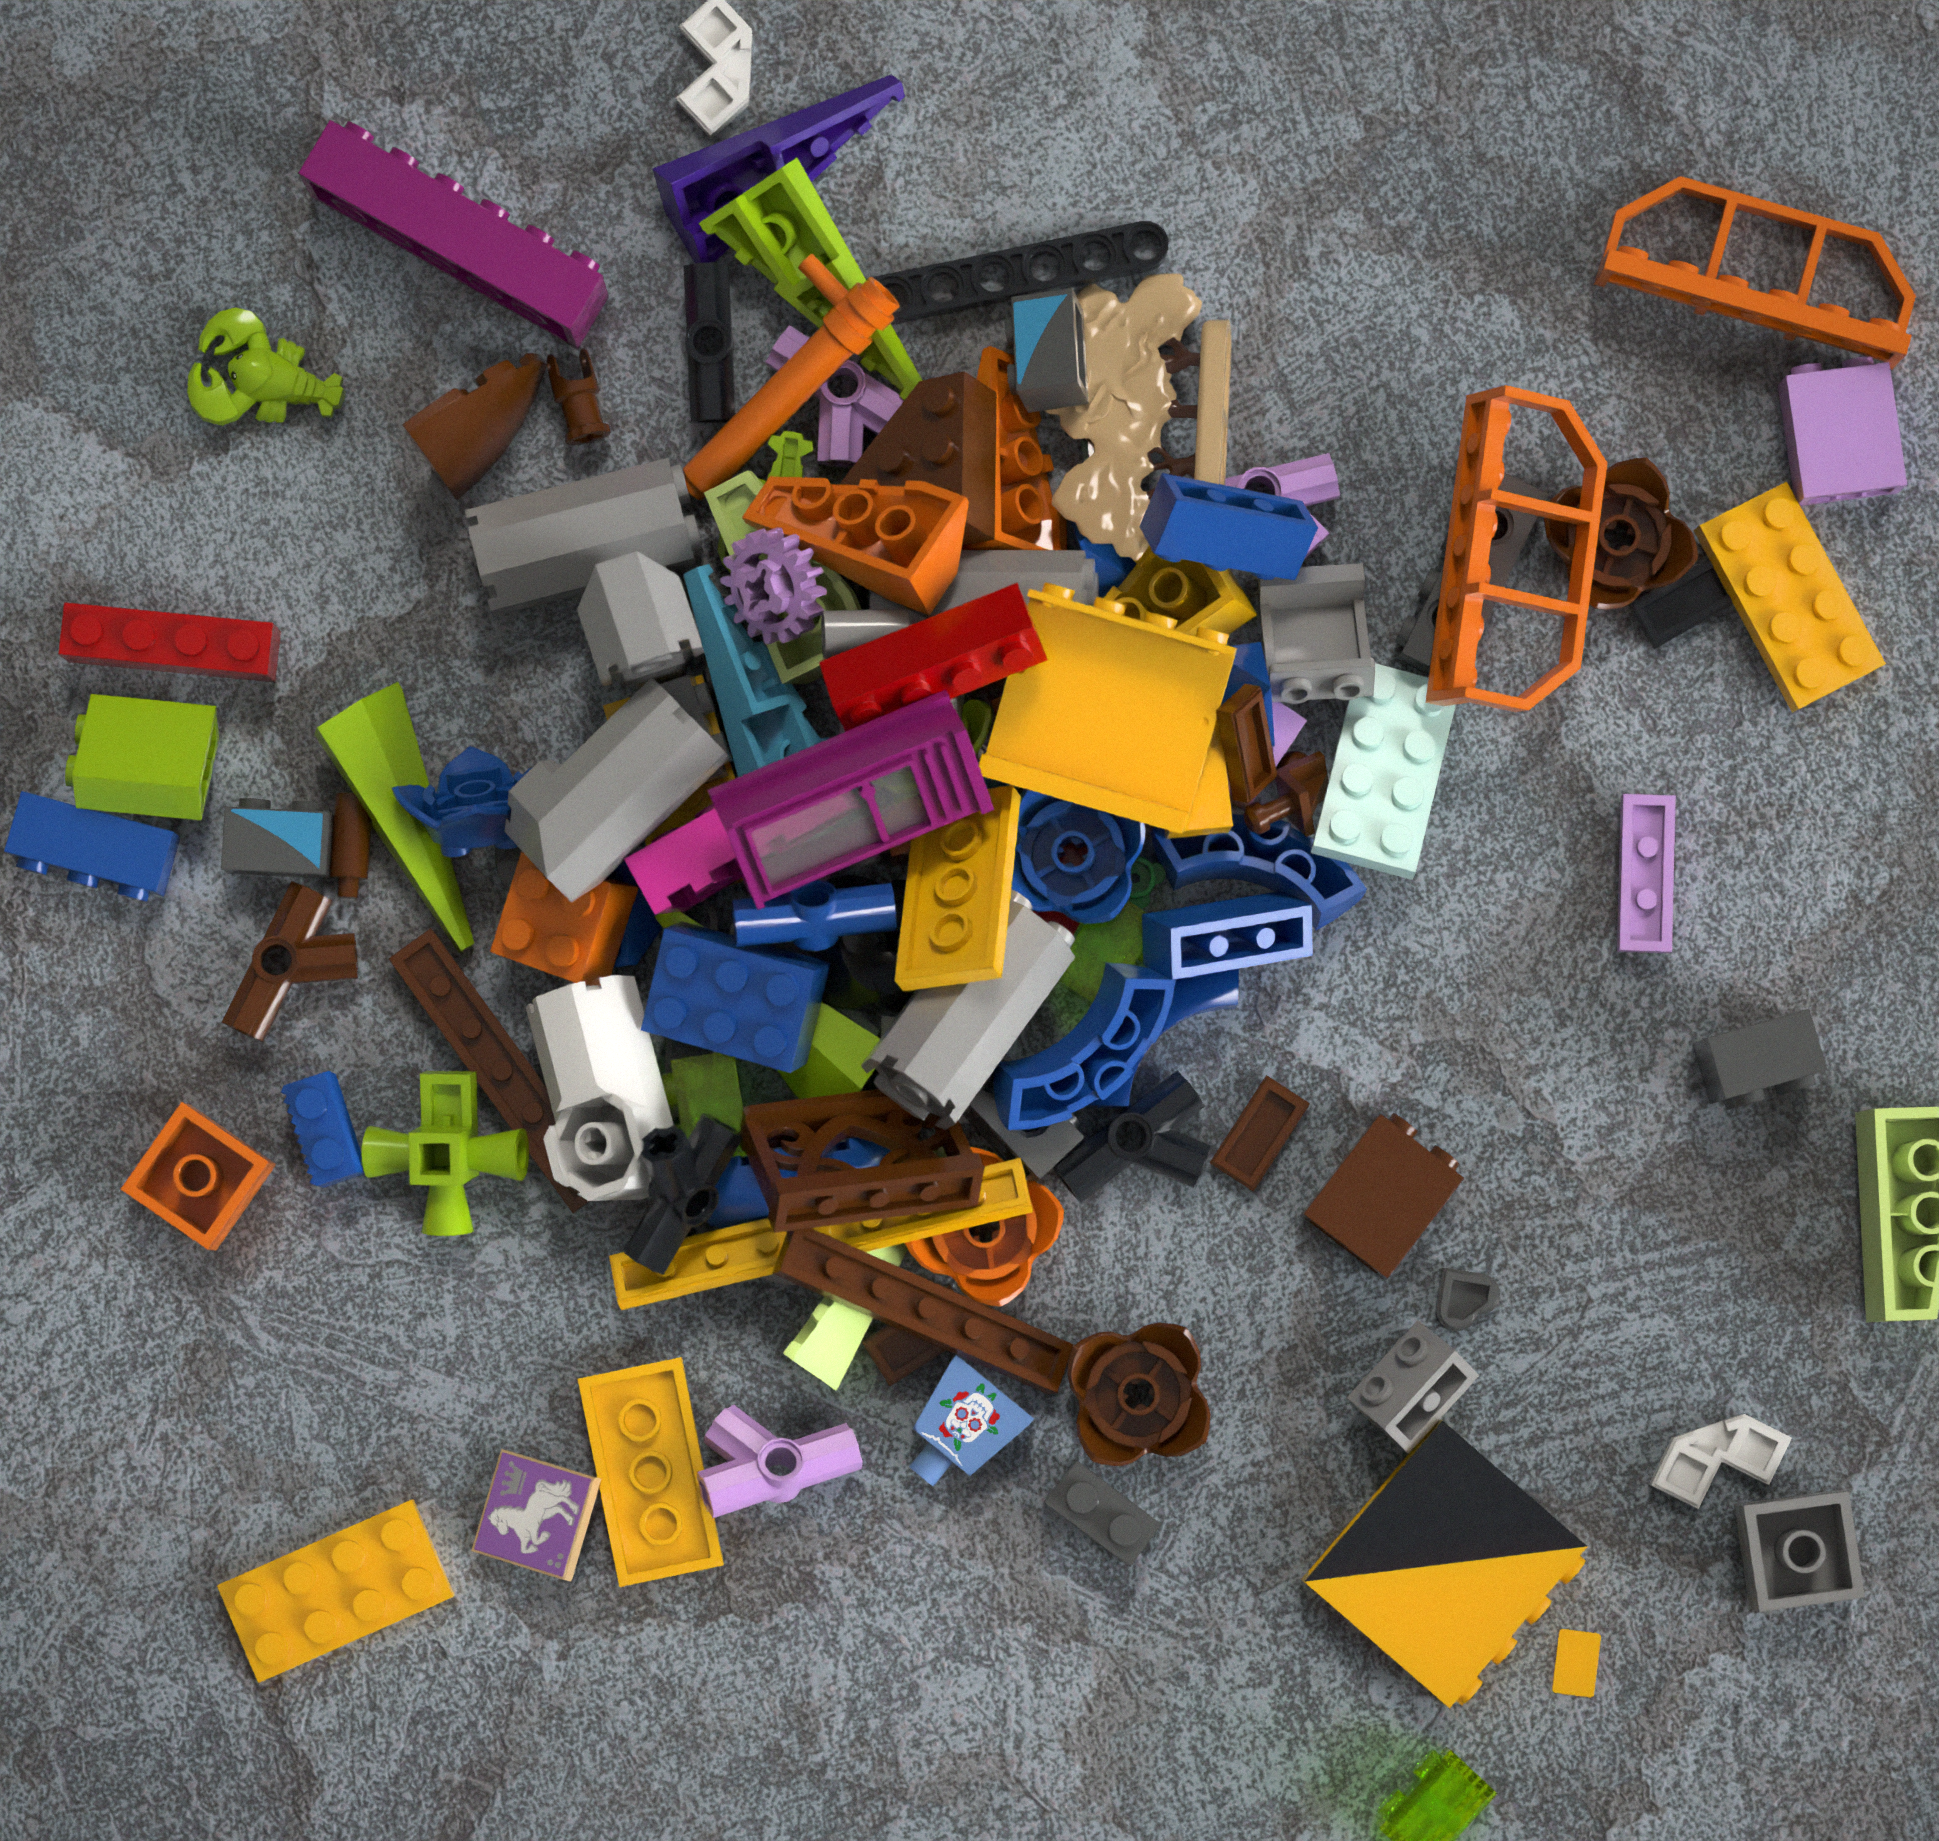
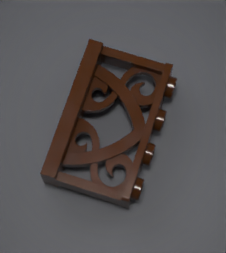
[740,1089,985,1233]

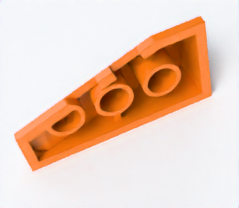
[961,346,1067,550]
[742,476,969,615]

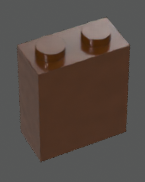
[1300,1113,1464,1280]

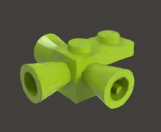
[362,1071,529,1236]

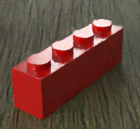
[819,583,1048,732]
[58,602,281,683]

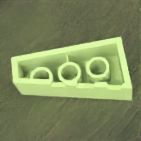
[1855,1107,1939,1322]

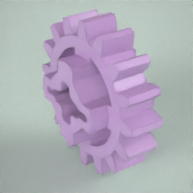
[720,527,827,644]

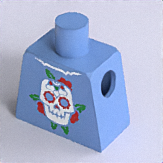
[909,1355,1034,1486]

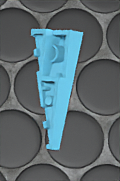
[683,564,860,790]

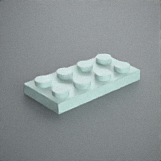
[1311,663,1455,880]

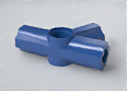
[732,880,897,951]

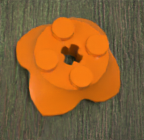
[905,1147,1064,1307]

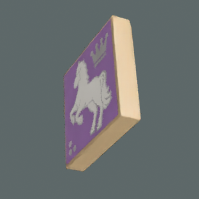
[471,1449,601,1581]

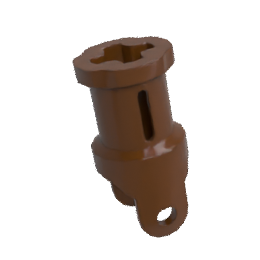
[546,349,611,446]

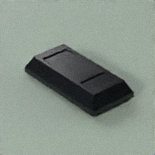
[1628,558,1733,649]

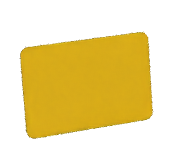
[1552,1629,1601,1698]

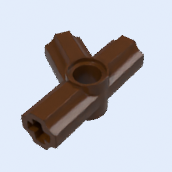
[222,881,358,1043]

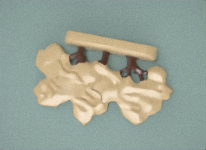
[1044,273,1232,560]

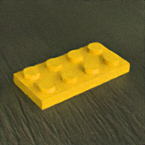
[1693,481,1886,713]
[895,785,1021,991]
[578,1357,724,1587]
[217,1499,455,1683]

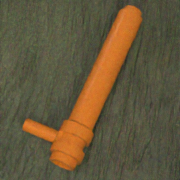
[683,254,900,501]

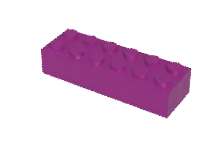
[298,120,609,349]

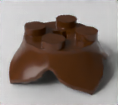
[1544,457,1698,610]
[1067,1322,1211,1466]

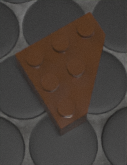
[840,371,997,546]

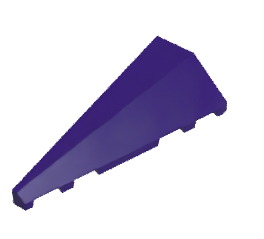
[652,74,905,263]

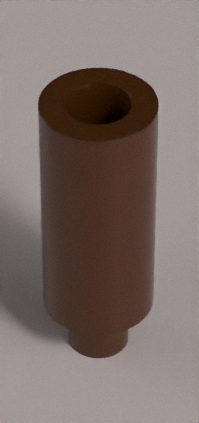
[330,793,372,899]

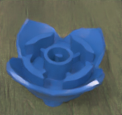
[392,745,533,857]
[1011,788,1145,924]

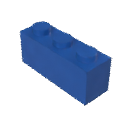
[1139,473,1318,581]
[4,791,181,902]
[1142,891,1313,980]

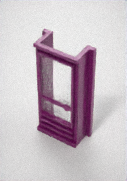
[708,690,994,910]

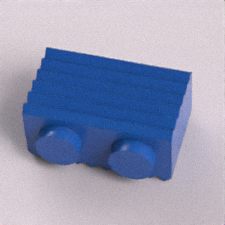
[281,1071,365,1188]

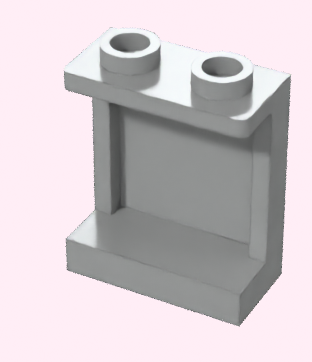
[1258,563,1375,704]

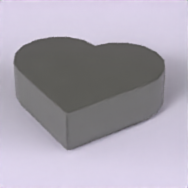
[1436,1268,1500,1331]

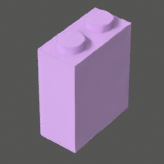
[1778,357,1907,506]

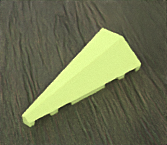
[783,1147,947,1390]

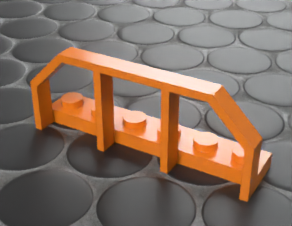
[1594,176,1916,370]
[1425,385,1607,712]

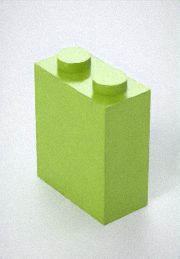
[65,694,219,821]

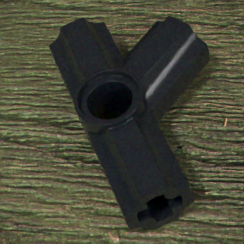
[1053,1071,1211,1203]
[624,1112,743,1275]

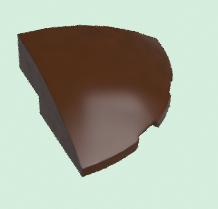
[402,353,547,501]

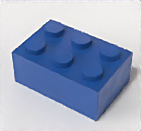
[641,921,831,1073]

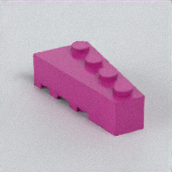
[624,790,861,915]

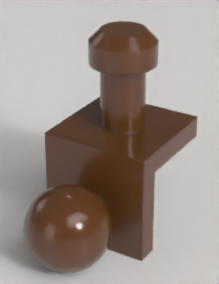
[1243,751,1329,837]

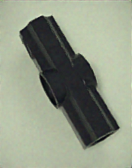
[683,262,736,423]

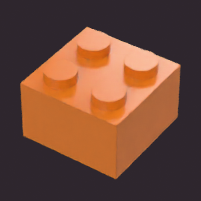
[490,852,639,987]
[121,1102,276,1251]

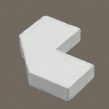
[676,0,752,139]
[1649,1414,1792,1509]

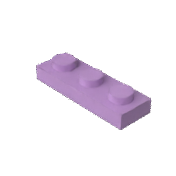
[1617,794,1676,954]

